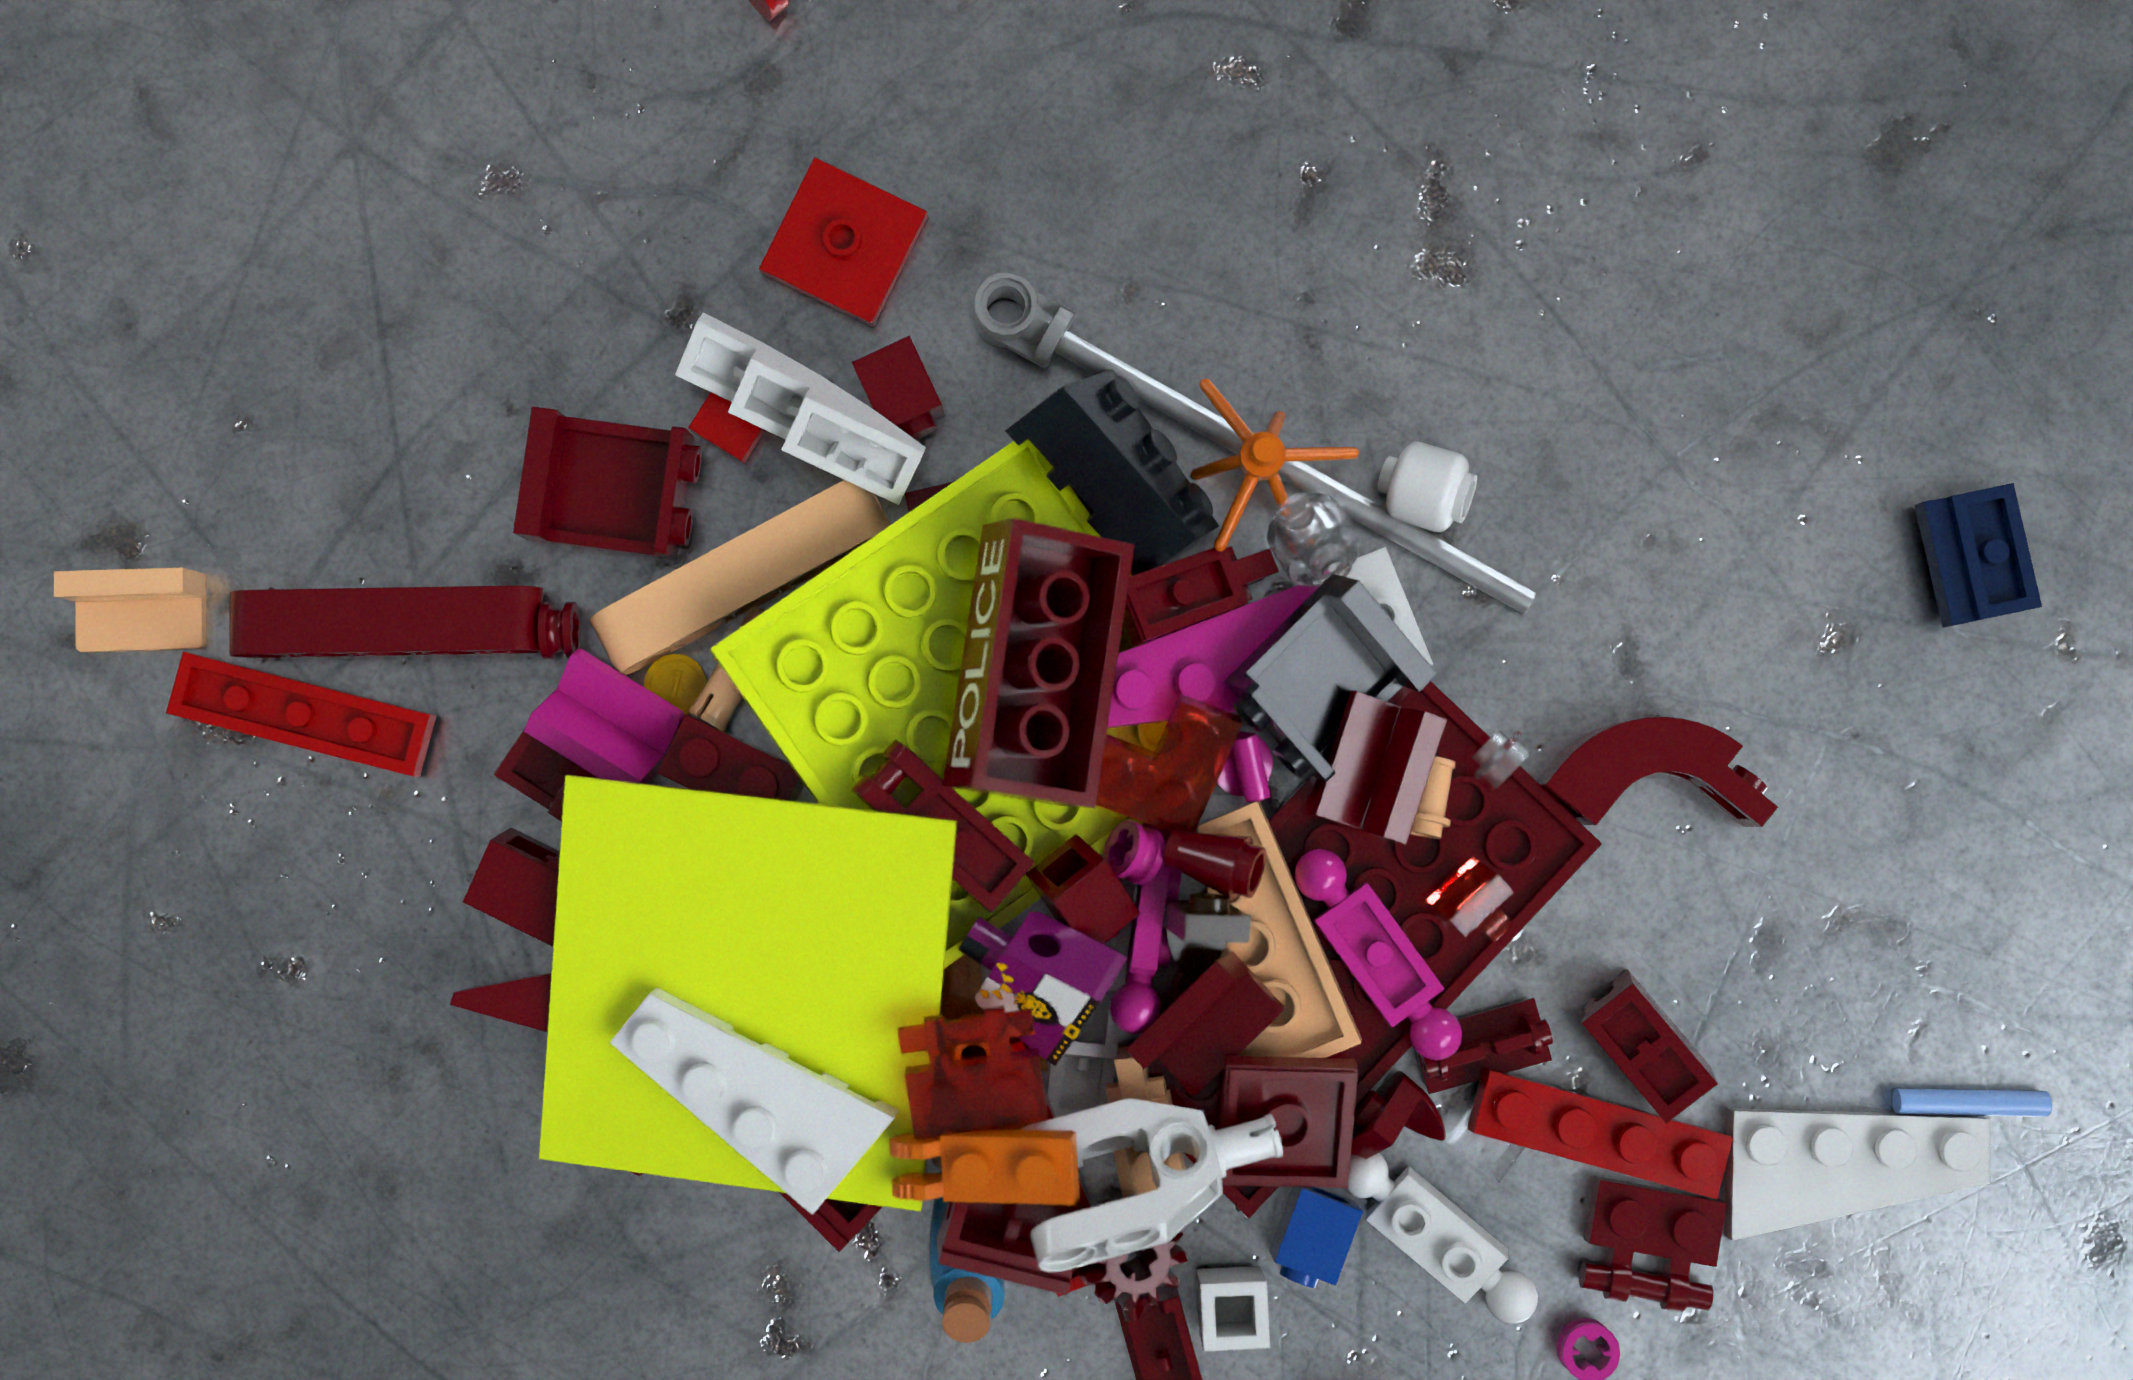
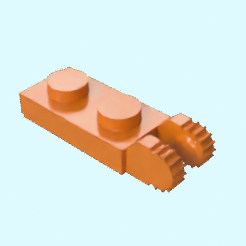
[889,1128,1079,1205]

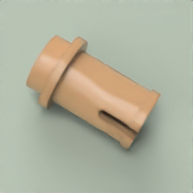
[1410,756,1456,839]

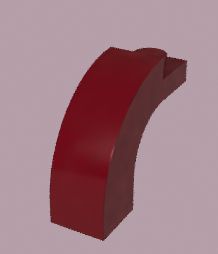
[1536,717,1778,827]

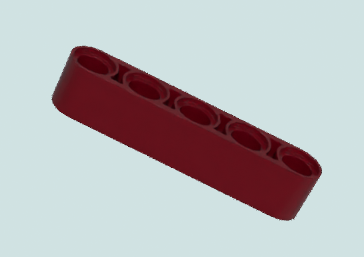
[229,586,543,658]

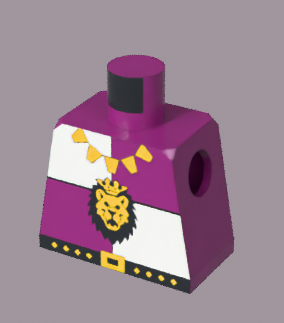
[958,911,1127,1066]

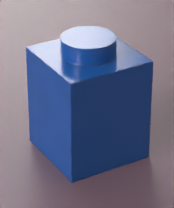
[1269,1187,1363,1288]

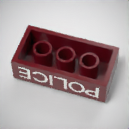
[942,518,1134,808]

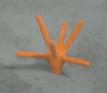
[1191,378,1359,551]

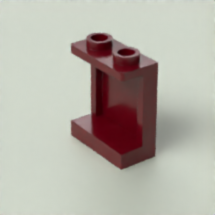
[513,406,702,561]

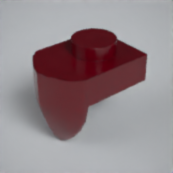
[1351,1071,1446,1159]

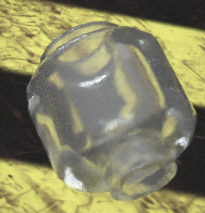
[1266,492,1362,587]

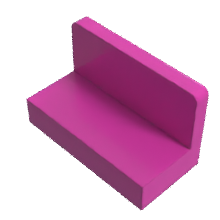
[524,649,685,784]

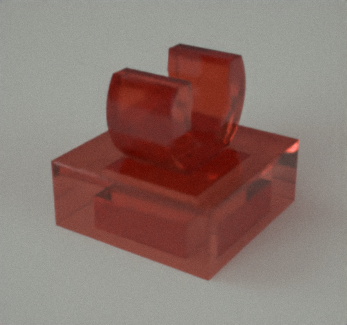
[1425,857,1514,942]

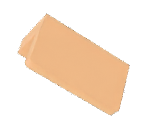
[53,567,207,653]

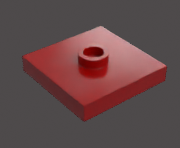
[759,157,928,328]

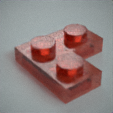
[1096,694,1242,833]

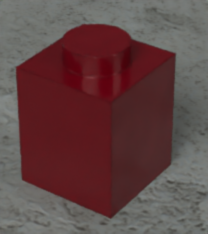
[851,335,945,440]
[1025,834,1140,944]

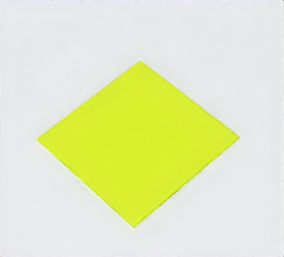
[539,775,957,1212]

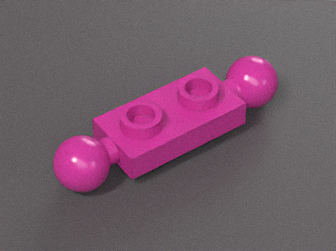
[1110,801,1187,1034]
[1295,849,1462,1060]

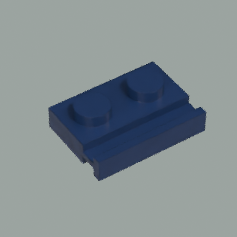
[1915,483,2042,628]

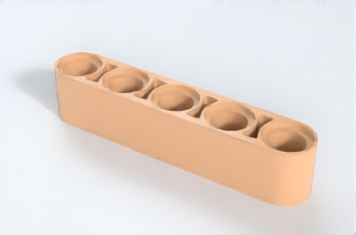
[589,480,891,676]

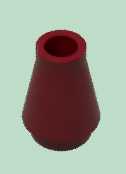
[1163,829,1266,900]

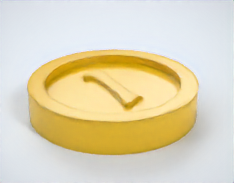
[644,654,708,715]

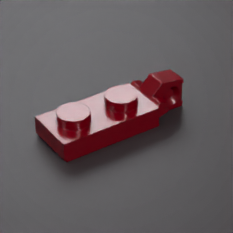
[1123,546,1279,647]

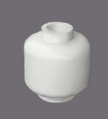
[1377,441,1477,532]

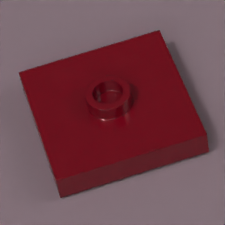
[1219,1055,1358,1188]

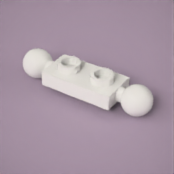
[1343,1153,1538,1324]

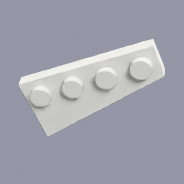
[610,988,900,1215]
[1725,1108,1991,1241]

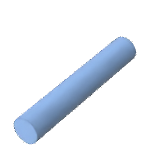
[1892,1088,2052,1117]

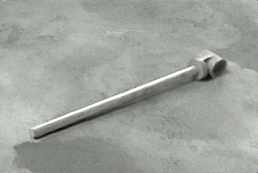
[974,272,1536,614]

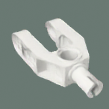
[1021,1098,1283,1272]

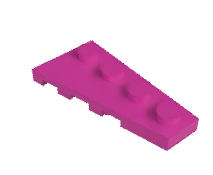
[1107,574,1329,729]

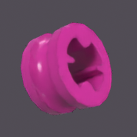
[1103,820,1165,885]
[1556,1317,1621,1380]

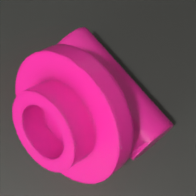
[1209,731,1273,802]

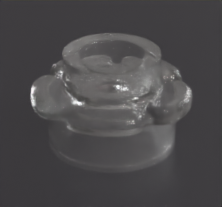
[1472,730,1532,789]

